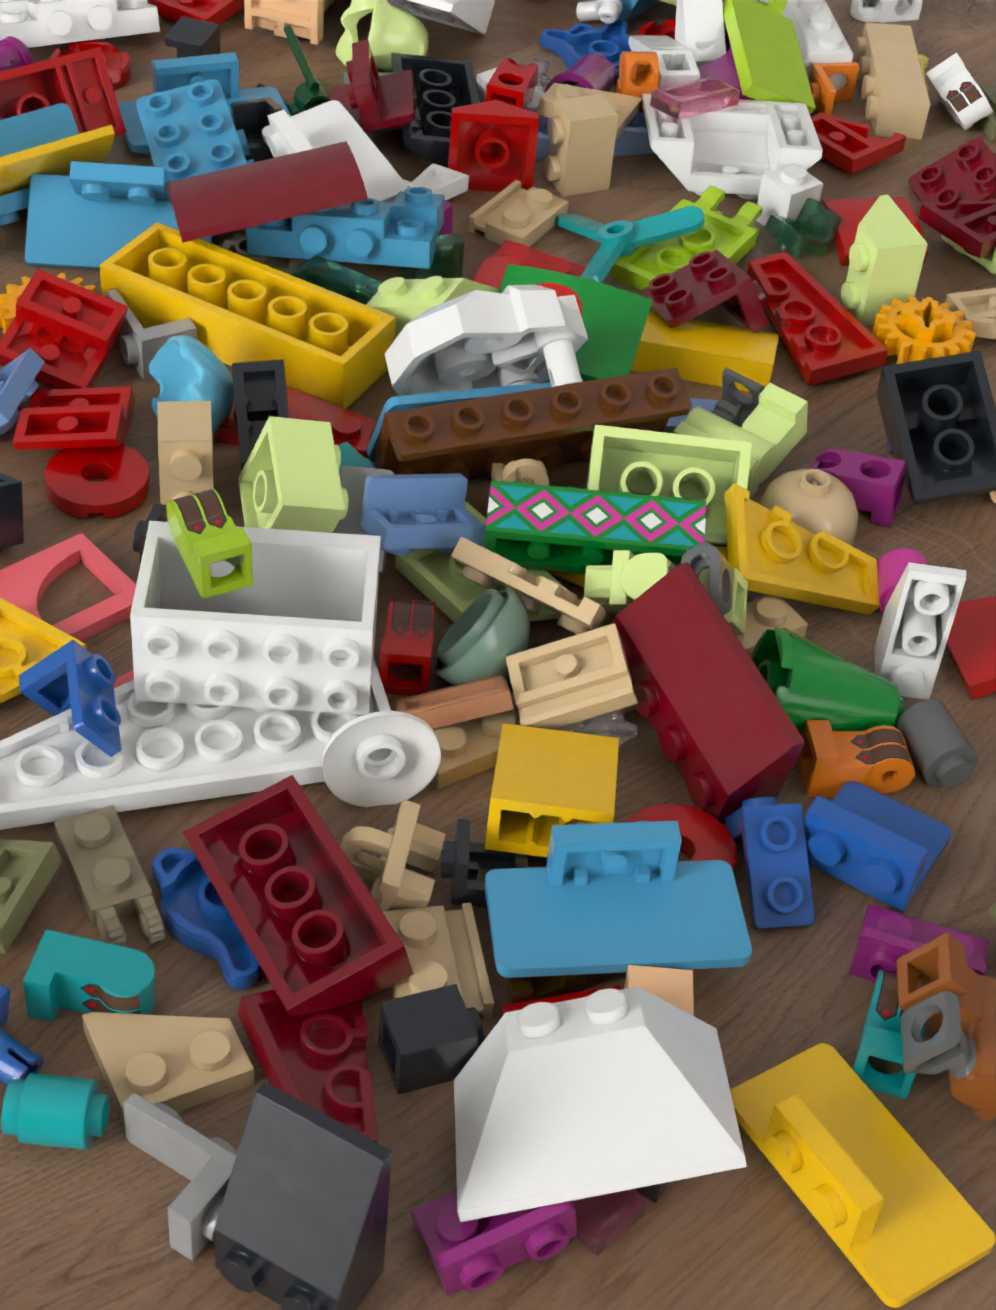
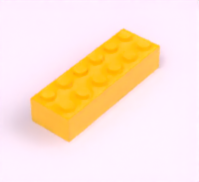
[100,222,396,409]

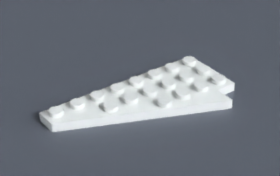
[0,658,391,830]

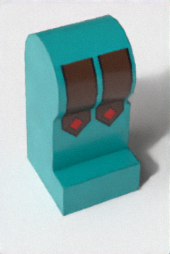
[23,929,157,1022]
[852,970,925,1099]

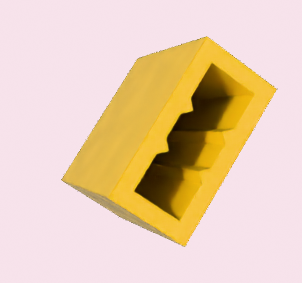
[485,723,619,857]

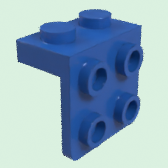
[804,781,951,912]

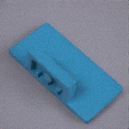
[24,161,213,270]

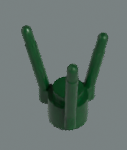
[256,25,330,116]

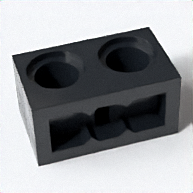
[232,359,289,471]

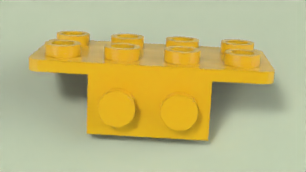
[730,1043,996,1308]

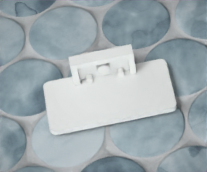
[262,100,408,203]

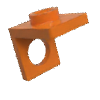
[809,62,859,115]

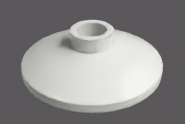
[321,711,441,808]

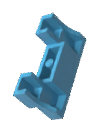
[246,187,444,269]

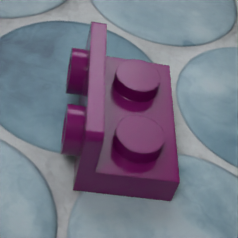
[849,904,990,983]
[411,1189,577,1296]

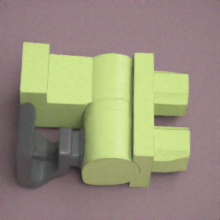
[673,368,808,499]
[584,542,748,635]

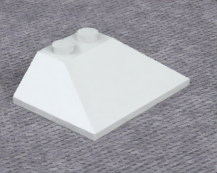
[642,93,823,200]
[454,986,747,1222]

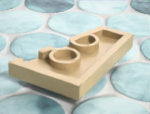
[451,537,614,635]

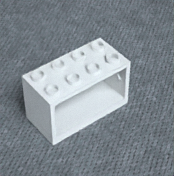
[130,521,381,715]

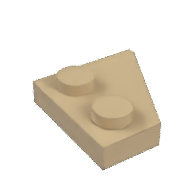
[82,1012,254,1127]

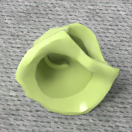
[336,0,429,73]

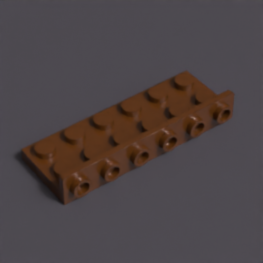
[374,367,692,480]

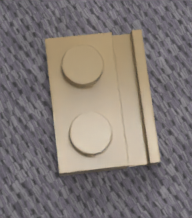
[468,180,569,247]
[505,623,638,729]
[382,902,494,1020]

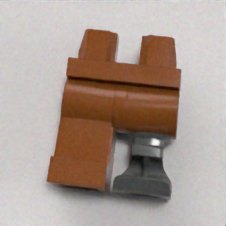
[896,932,996,1122]

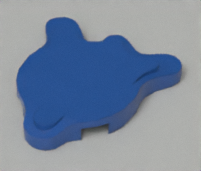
[539,18,631,83]
[152,847,260,990]

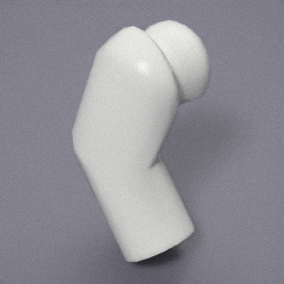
[576,0,622,24]

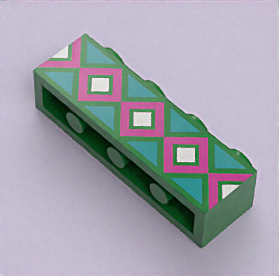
[484,480,706,574]

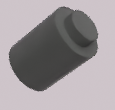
[895,699,978,788]

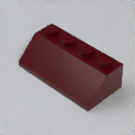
[614,562,805,824]

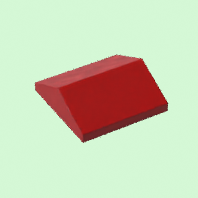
[448,100,539,192]

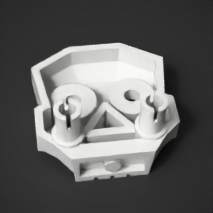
[385,285,588,396]

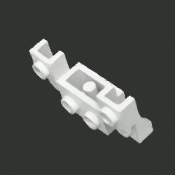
[0,0,160,48]

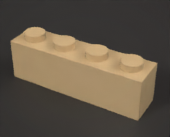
[853,22,930,140]

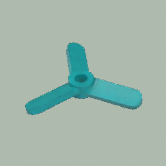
[557,206,705,283]

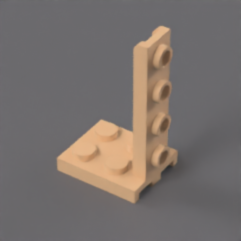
[244,0,335,45]

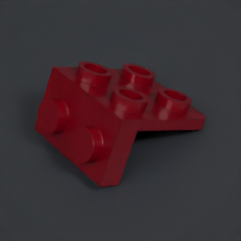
[908,136,996,210]
[639,249,769,333]

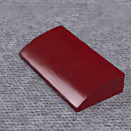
[166,141,368,243]
[182,775,414,1017]

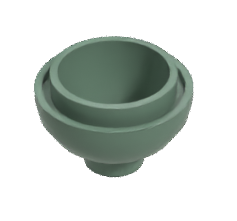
[434,588,530,691]

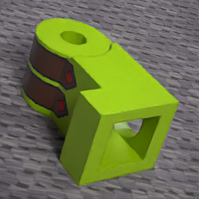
[167,489,253,600]

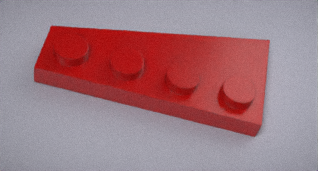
[747,252,888,386]

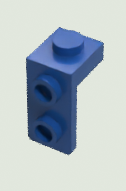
[19,640,122,757]
[725,797,815,929]

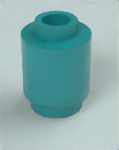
[1,1073,110,1150]

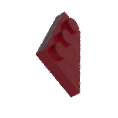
[237,990,378,1143]

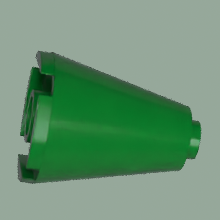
[750,627,905,736]

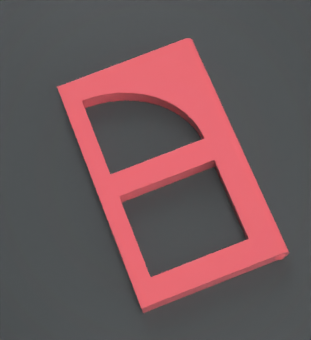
[0,533,136,688]

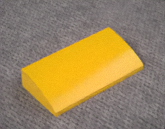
[0,125,115,196]
[631,311,779,392]

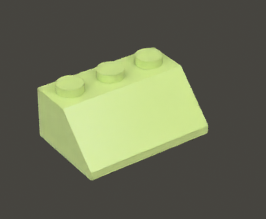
[587,425,752,546]

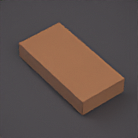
[394,674,514,729]

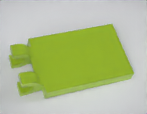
[723,0,816,114]
[611,185,763,290]

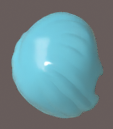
[149,335,235,434]

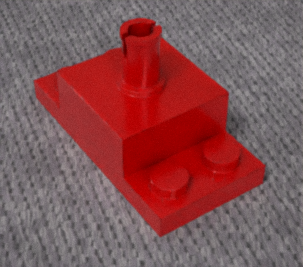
[0,47,127,137]

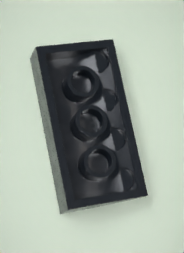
[391,53,480,168]

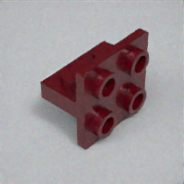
[330,39,416,132]

